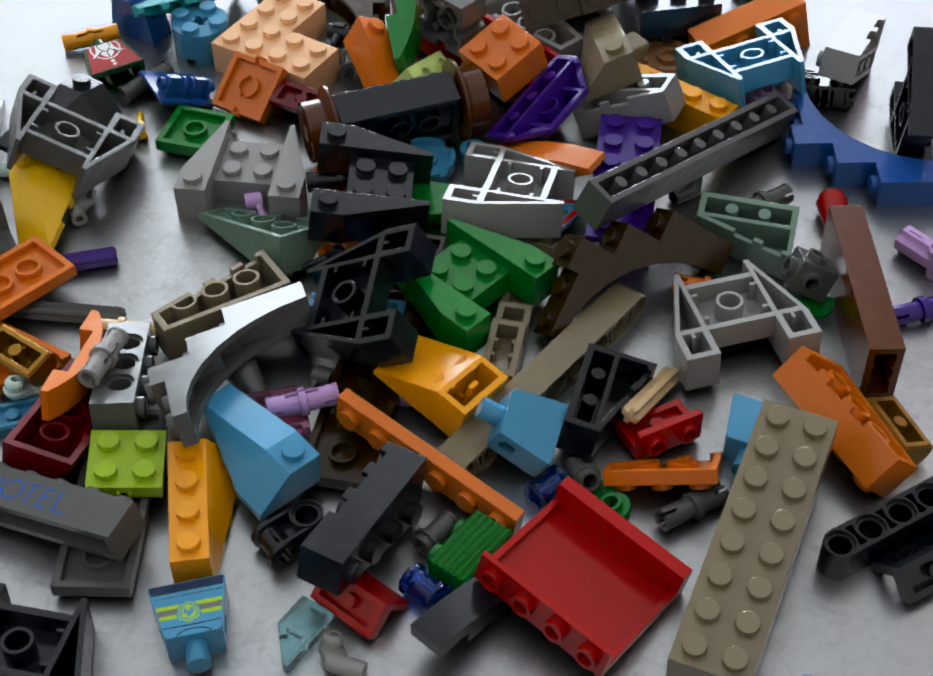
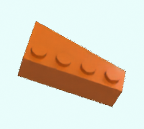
[687,0,810,51]
[772,345,918,498]

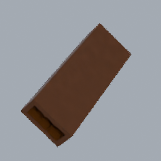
[820,205,906,398]

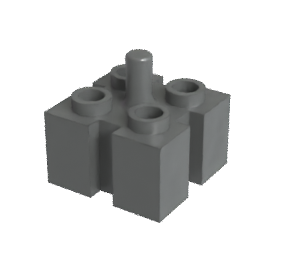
[419,0,486,58]

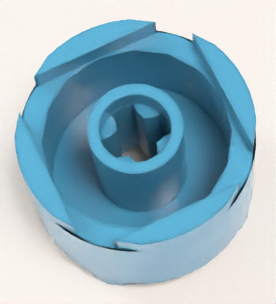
[171,0,229,65]

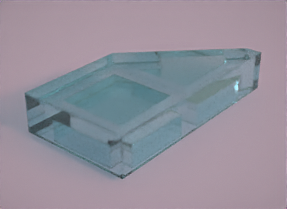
[278,595,335,674]

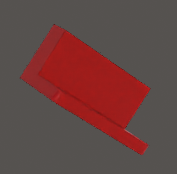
[310,571,409,640]

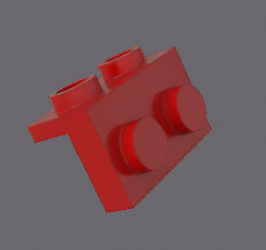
[615,398,703,460]

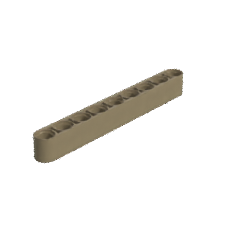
[437,282,648,477]

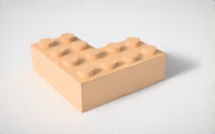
[211,0,340,90]

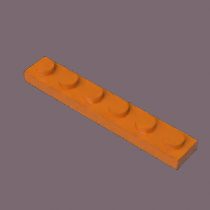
[336,388,525,535]

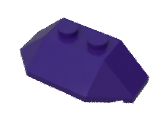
[486,54,589,143]

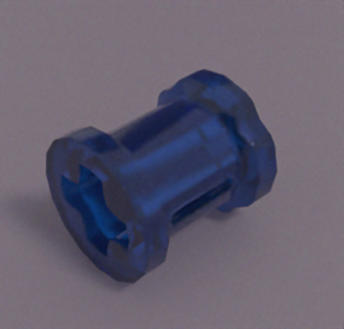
[523,464,570,512]
[398,563,451,612]

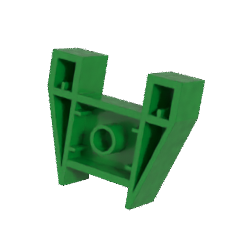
[397,218,558,353]

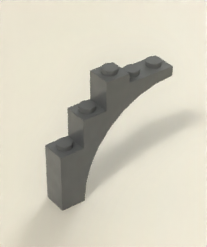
[144,281,311,448]

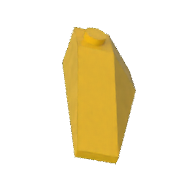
[9,153,78,249]

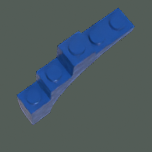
[783,88,933,207]

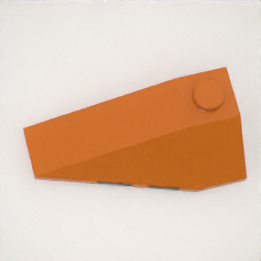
[343,16,400,88]

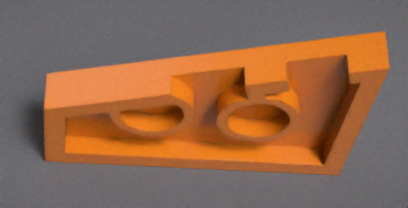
[603,452,723,491]

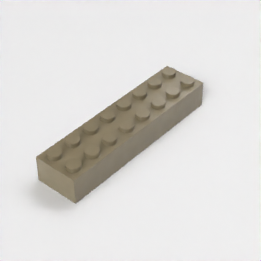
[666,399,839,676]

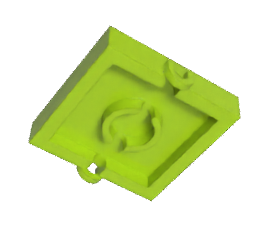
[84,430,167,499]

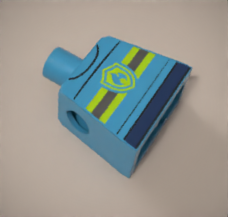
[148,574,229,673]

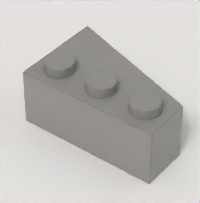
[816,8,886,85]
[573,73,686,139]

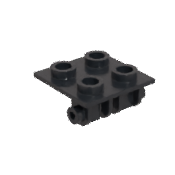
[805,69,857,109]

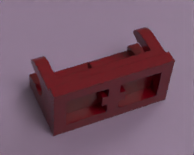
[269,79,332,116]

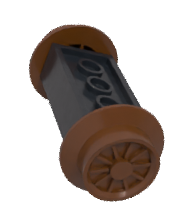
[298,58,491,163]

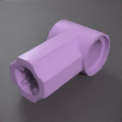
[894,225,933,282]

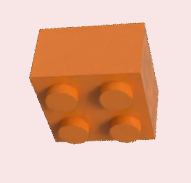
[458,13,549,103]

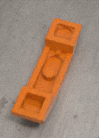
[40,310,103,421]

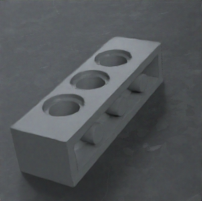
[88,322,159,430]

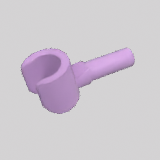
[244,192,267,215]

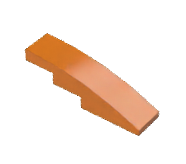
[498,141,606,177]

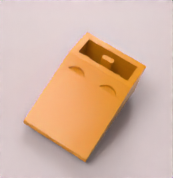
[373,335,509,437]

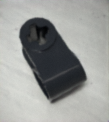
[251,499,324,570]

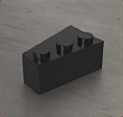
[634,0,723,43]
[556,343,658,459]

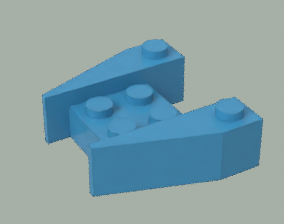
[675,17,806,109]

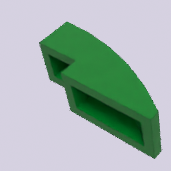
[386,0,423,74]

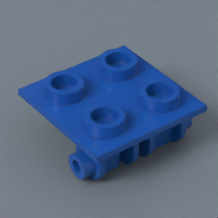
[139,70,215,108]

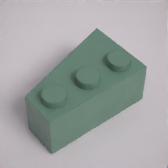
[696,191,800,280]

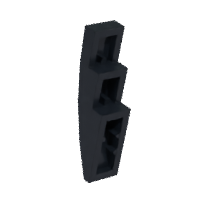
[410,577,513,658]

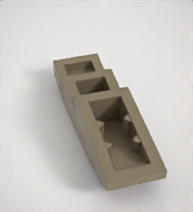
[483,291,537,381]

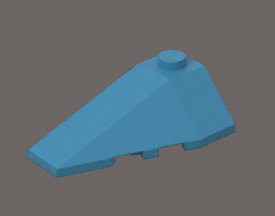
[203,383,321,521]

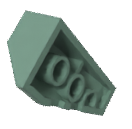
[198,207,323,278]

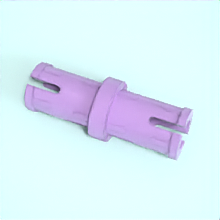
[265,382,340,418]

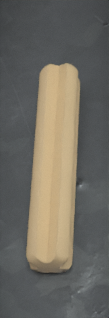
[621,366,681,424]

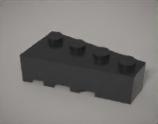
[297,441,427,596]

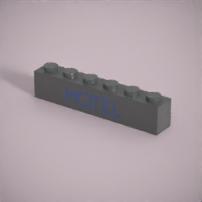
[0,462,145,562]

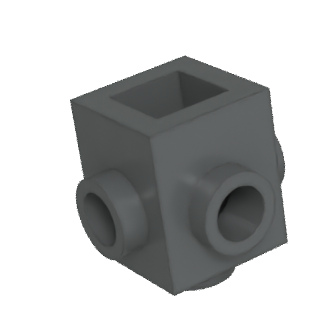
[780,246,839,303]

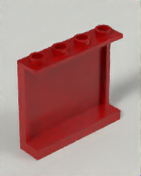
[474,476,693,676]

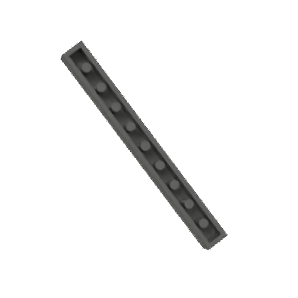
[572,91,799,231]

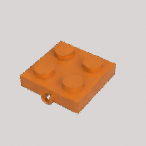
[211,50,288,125]

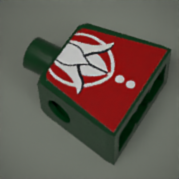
[83,39,146,95]

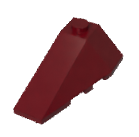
[2,358,93,479]

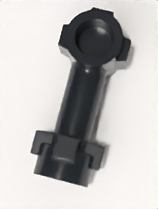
[325,21,352,52]

